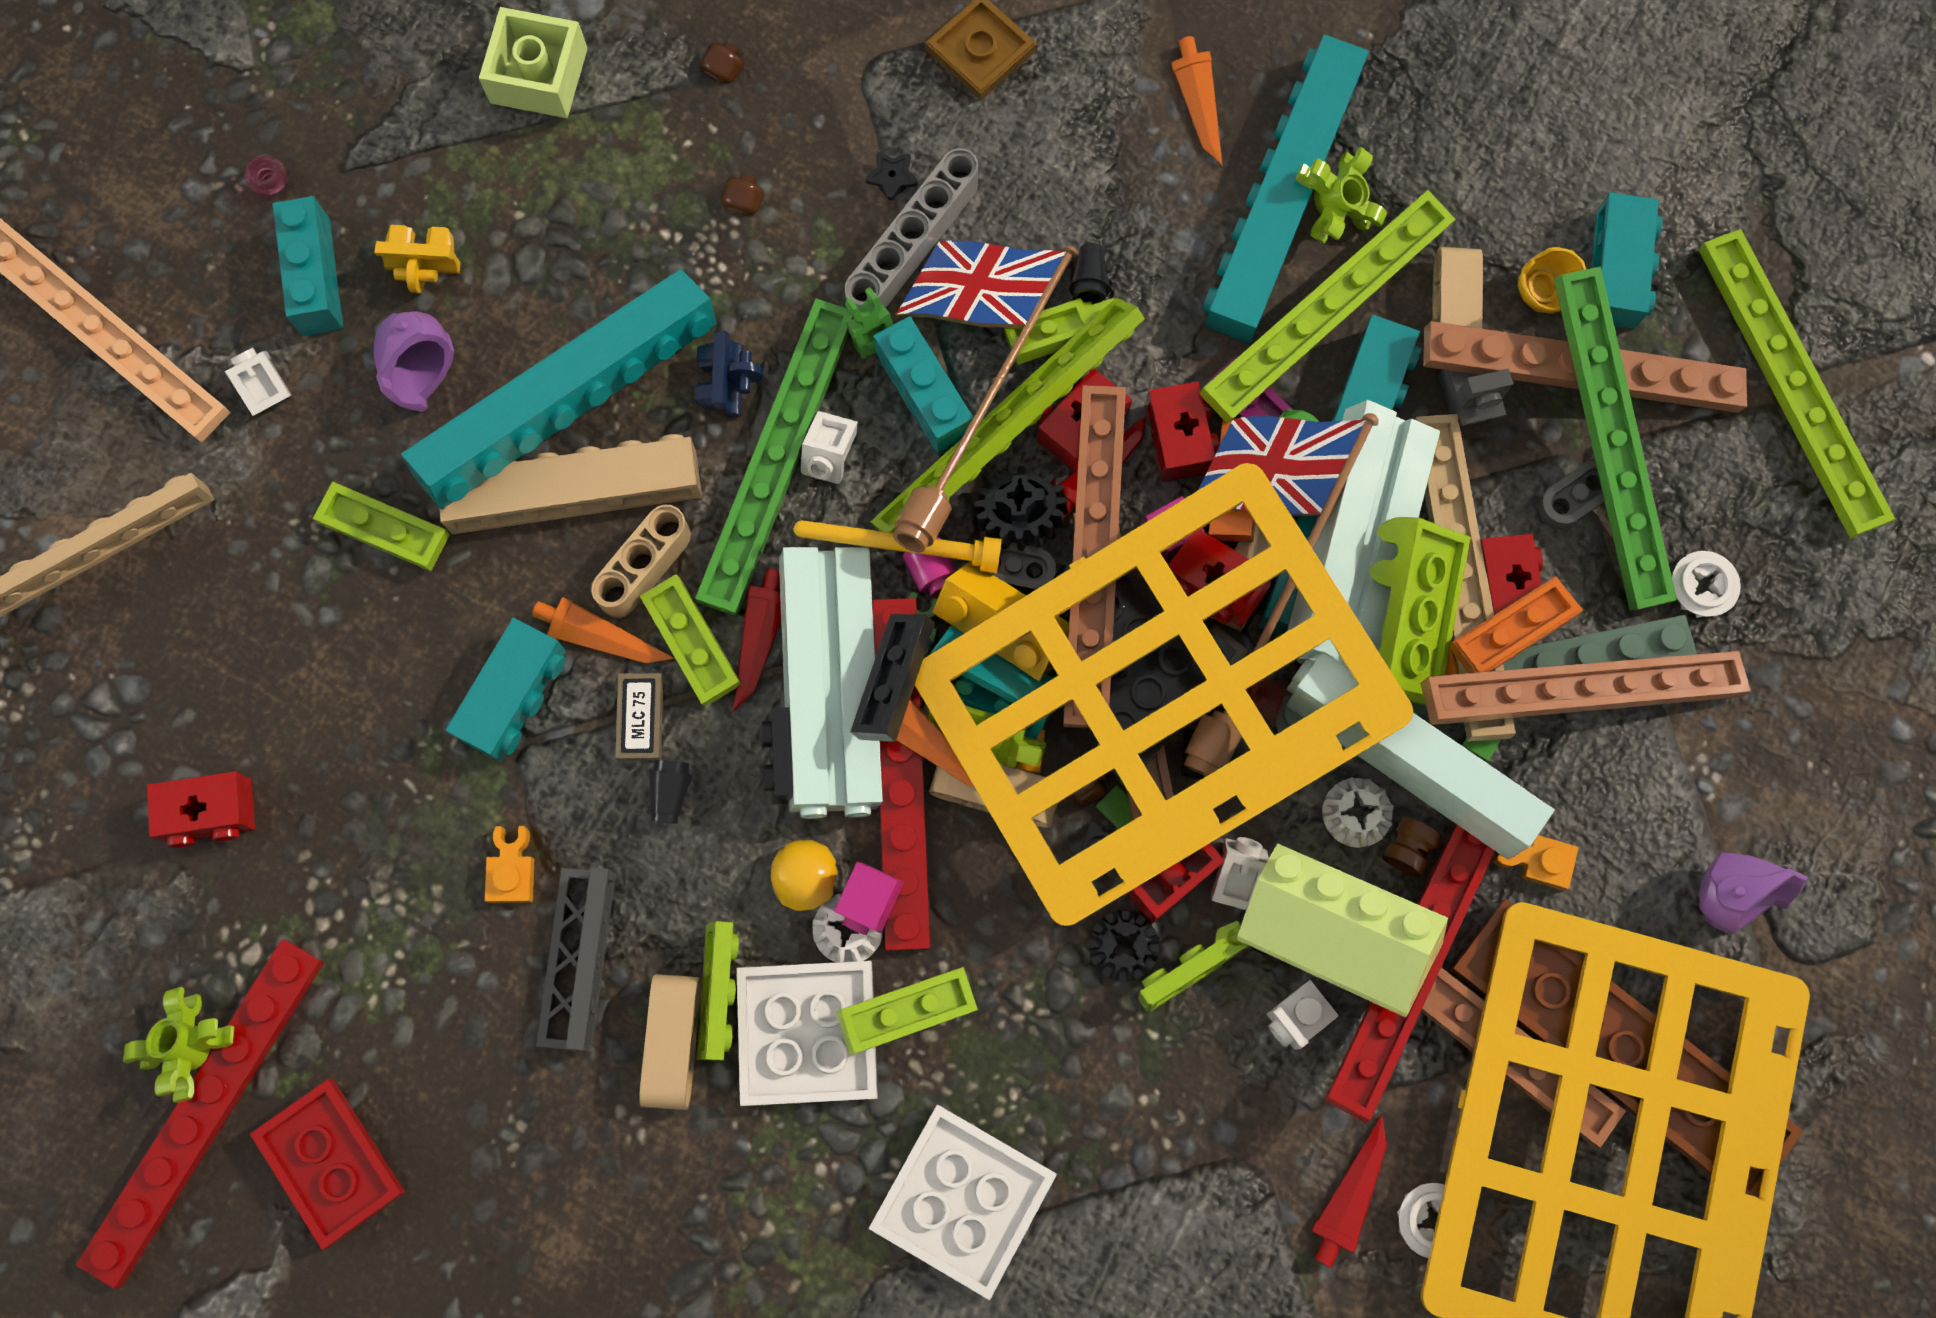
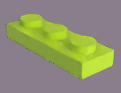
[313,481,450,572]
[640,574,742,707]
[696,921,739,1061]
[836,967,978,1055]

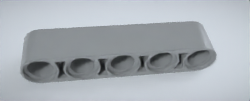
[845,148,978,308]

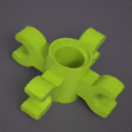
[1295,147,1387,244]
[123,987,234,1103]

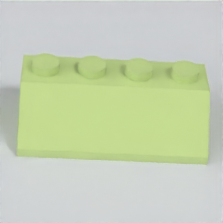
[1237,843,1448,1018]

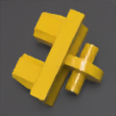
[374,225,461,293]

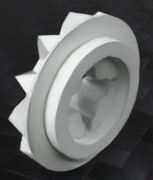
[1671,551,1741,618]
[1322,777,1394,848]
[813,894,883,962]
[1397,1183,1444,1258]

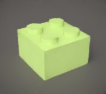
[479,7,588,118]

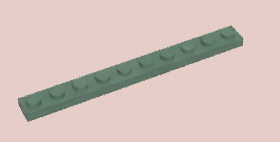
[1267,615,1697,735]

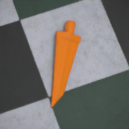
[1171,36,1223,166]
[532,597,675,664]
[896,698,974,786]

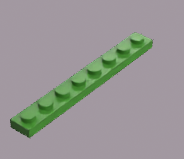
[1554,266,1677,610]
[695,298,854,617]

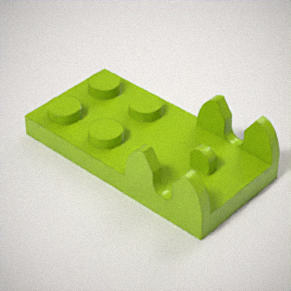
[1369,517,1471,706]

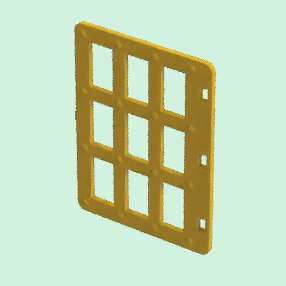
[915,463,1413,926]
[1421,902,1810,1318]

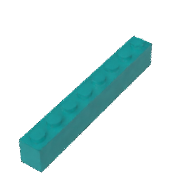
[1202,34,1369,344]
[401,269,717,510]
[1258,314,1422,635]

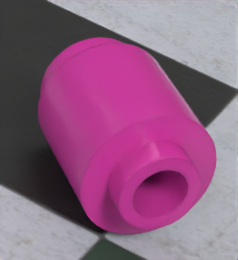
[902,537,957,597]

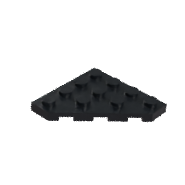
[1090,571,1237,786]

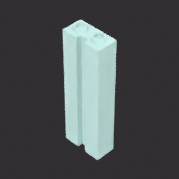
[1287,400,1440,667]
[779,547,883,819]
[1286,651,1555,860]

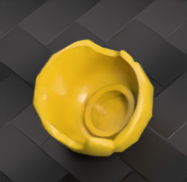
[1517,247,1586,314]
[771,840,838,911]

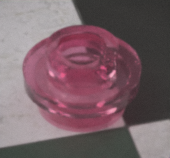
[245,155,288,196]

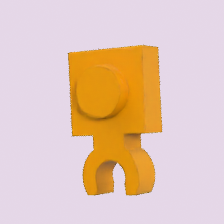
[485,826,535,903]
[1493,835,1579,891]

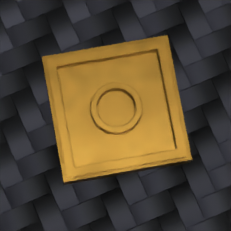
[925,0,1037,101]

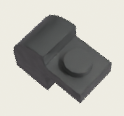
[1437,369,1514,426]

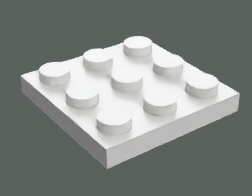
[737,961,878,1106]
[869,1105,1057,1300]

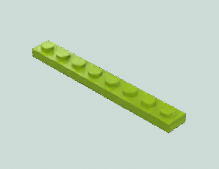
[1199,190,1456,424]
[1698,229,1895,539]
[870,297,1145,533]

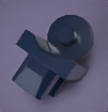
[694,331,763,417]

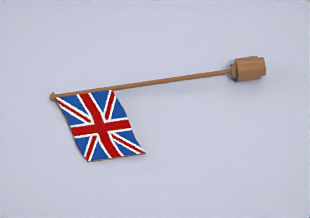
[893,240,1077,553]
[1183,413,1379,777]

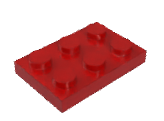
[250,1079,406,1250]

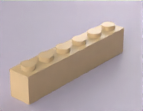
[439,434,702,534]

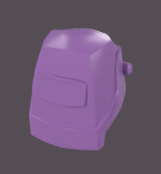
[374,311,454,412]
[1698,852,1809,935]

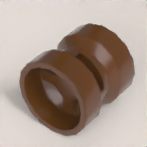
[1381,817,1442,878]

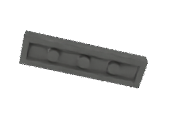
[536,867,616,1052]

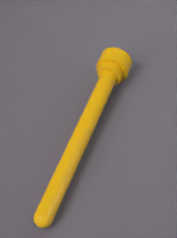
[793,520,1002,573]

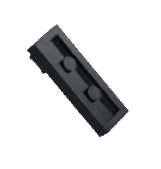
[850,614,935,742]

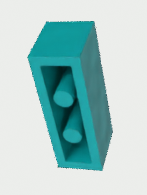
[1591,192,1663,329]
[272,196,344,336]
[874,316,973,455]
[445,618,567,762]
[931,625,1054,740]

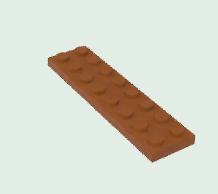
[1449,899,1804,1198]

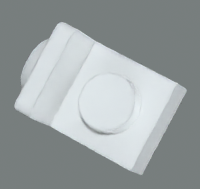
[225,348,292,416]
[801,411,858,484]
[1211,837,1269,910]
[1267,980,1339,1050]

